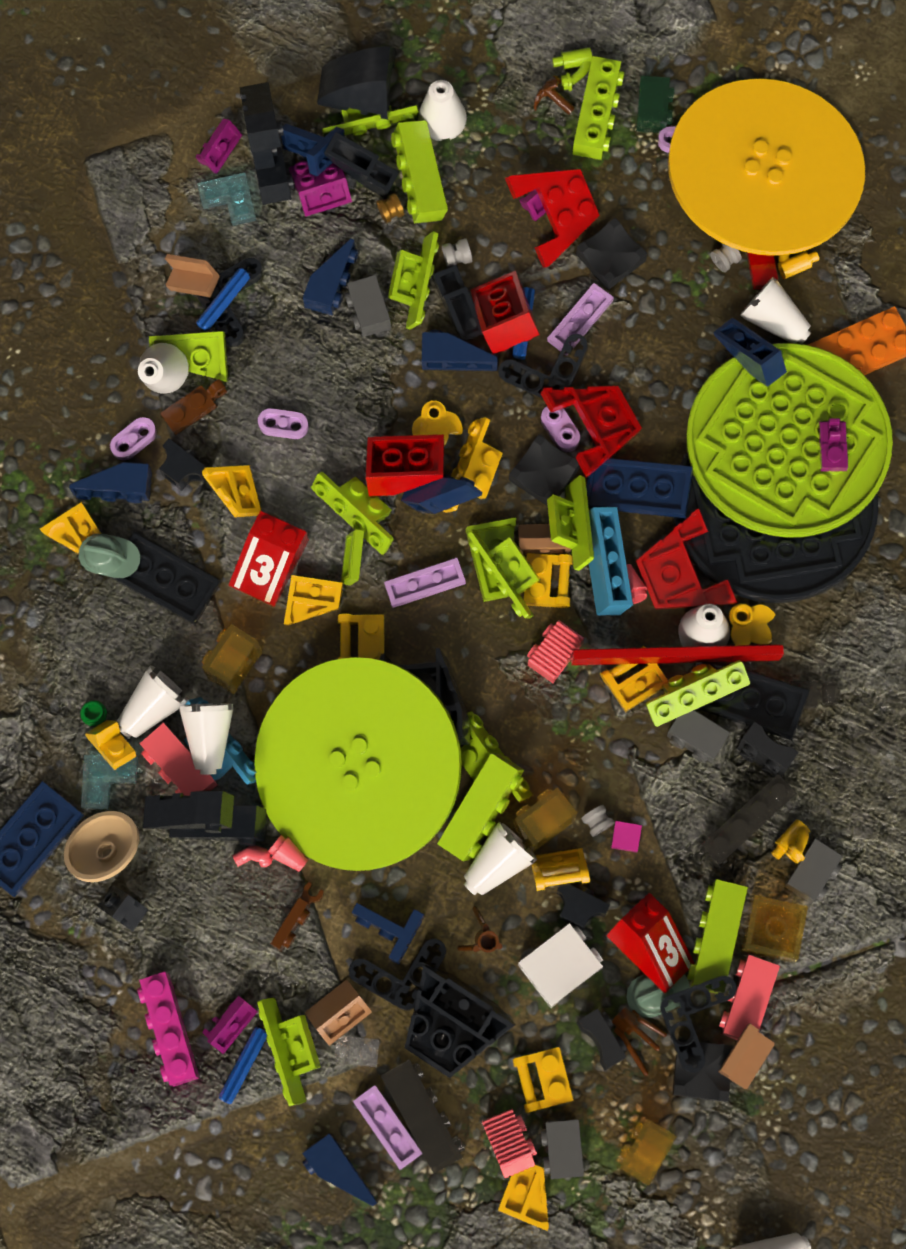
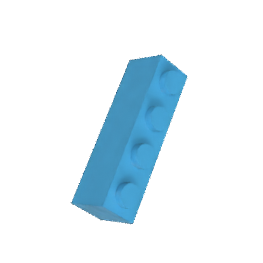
[589,507,633,616]

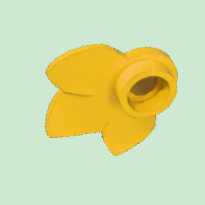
[412,400,463,447]
[729,603,776,645]

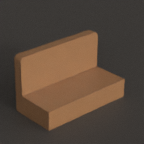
[165,254,220,298]
[518,524,571,555]
[305,980,372,1046]
[718,1024,774,1089]

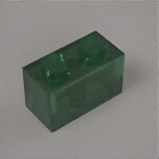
[636,76,674,133]

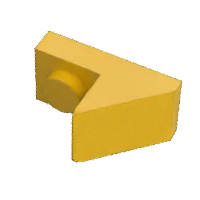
[85,720,136,770]

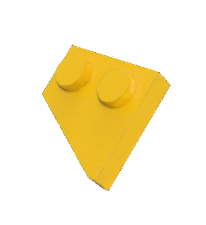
[202,465,261,517]
[40,502,102,554]
[284,575,343,625]
[498,1165,549,1231]

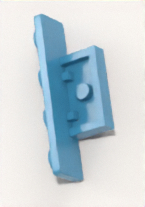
[184,697,256,785]

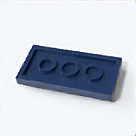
[586,459,693,518]
[0,781,84,898]

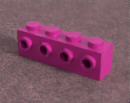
[137,972,200,1087]

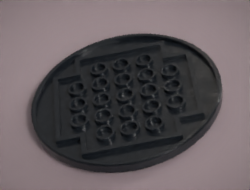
[673,453,878,603]

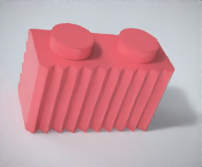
[527,620,584,683]
[482,1109,537,1178]

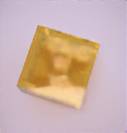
[202,624,263,695]
[514,787,577,853]
[741,895,808,963]
[615,1119,677,1186]

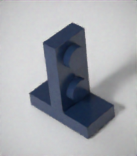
[281,124,345,176]
[352,903,425,964]

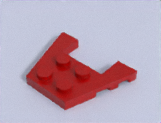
[505,169,600,268]
[540,386,642,477]
[636,509,737,609]

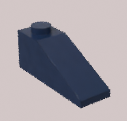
[713,318,787,387]
[421,330,497,371]
[302,1134,378,1206]

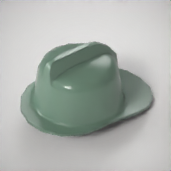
[79,534,140,578]
[626,974,690,1018]

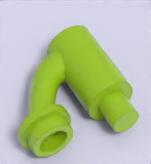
[552,47,592,91]

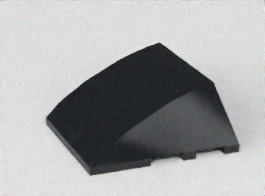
[317,46,396,120]
[404,964,516,1078]

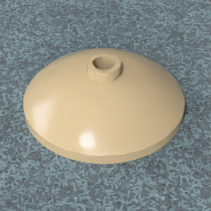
[64,811,139,882]

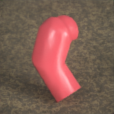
[232,845,273,868]

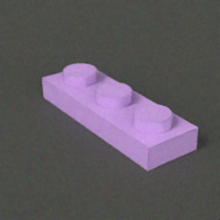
[547,283,614,356]
[384,558,466,608]
[353,1085,423,1170]

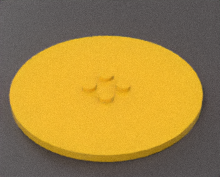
[668,79,865,255]

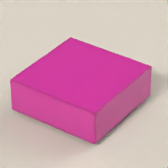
[611,821,642,853]

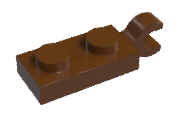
[160,379,227,436]
[270,882,324,952]

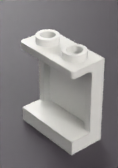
[518,923,603,1008]

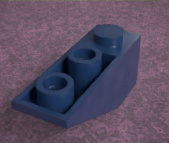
[303,239,358,316]
[69,462,152,504]
[401,474,483,514]

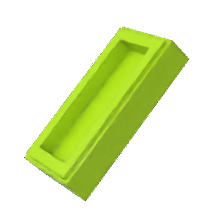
[341,529,364,586]

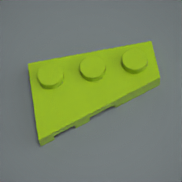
[149,331,228,382]
[466,518,516,602]

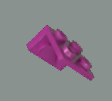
[289,162,352,217]

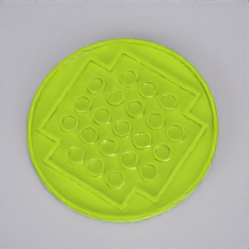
[686,343,893,537]
[254,657,462,871]

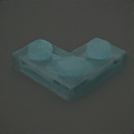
[197,173,256,226]
[81,755,138,809]

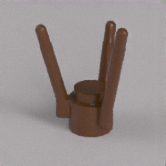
[457,906,502,953]
[612,1007,667,1076]

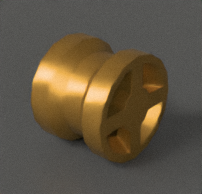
[376,193,405,224]

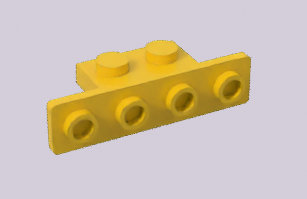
[443,417,503,513]

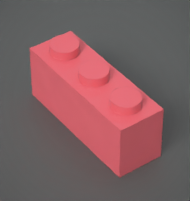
[139,723,218,796]
[719,955,780,1040]

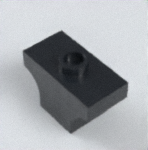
[159,439,207,491]
[557,883,610,930]
[97,885,149,932]

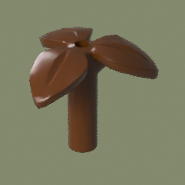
[534,76,575,115]

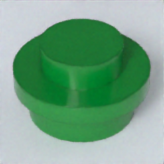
[80,700,107,727]

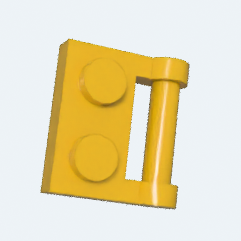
[524,553,573,608]
[338,614,385,660]
[600,646,668,712]
[531,848,590,891]
[512,1047,573,1113]

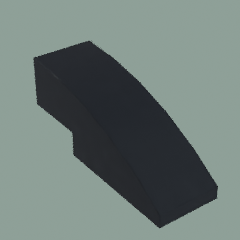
[324,132,399,199]
[432,265,483,341]

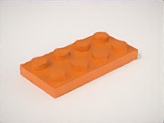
[808,306,906,375]

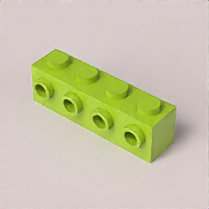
[573,56,625,160]
[391,120,448,223]
[437,753,524,861]
[687,879,748,994]

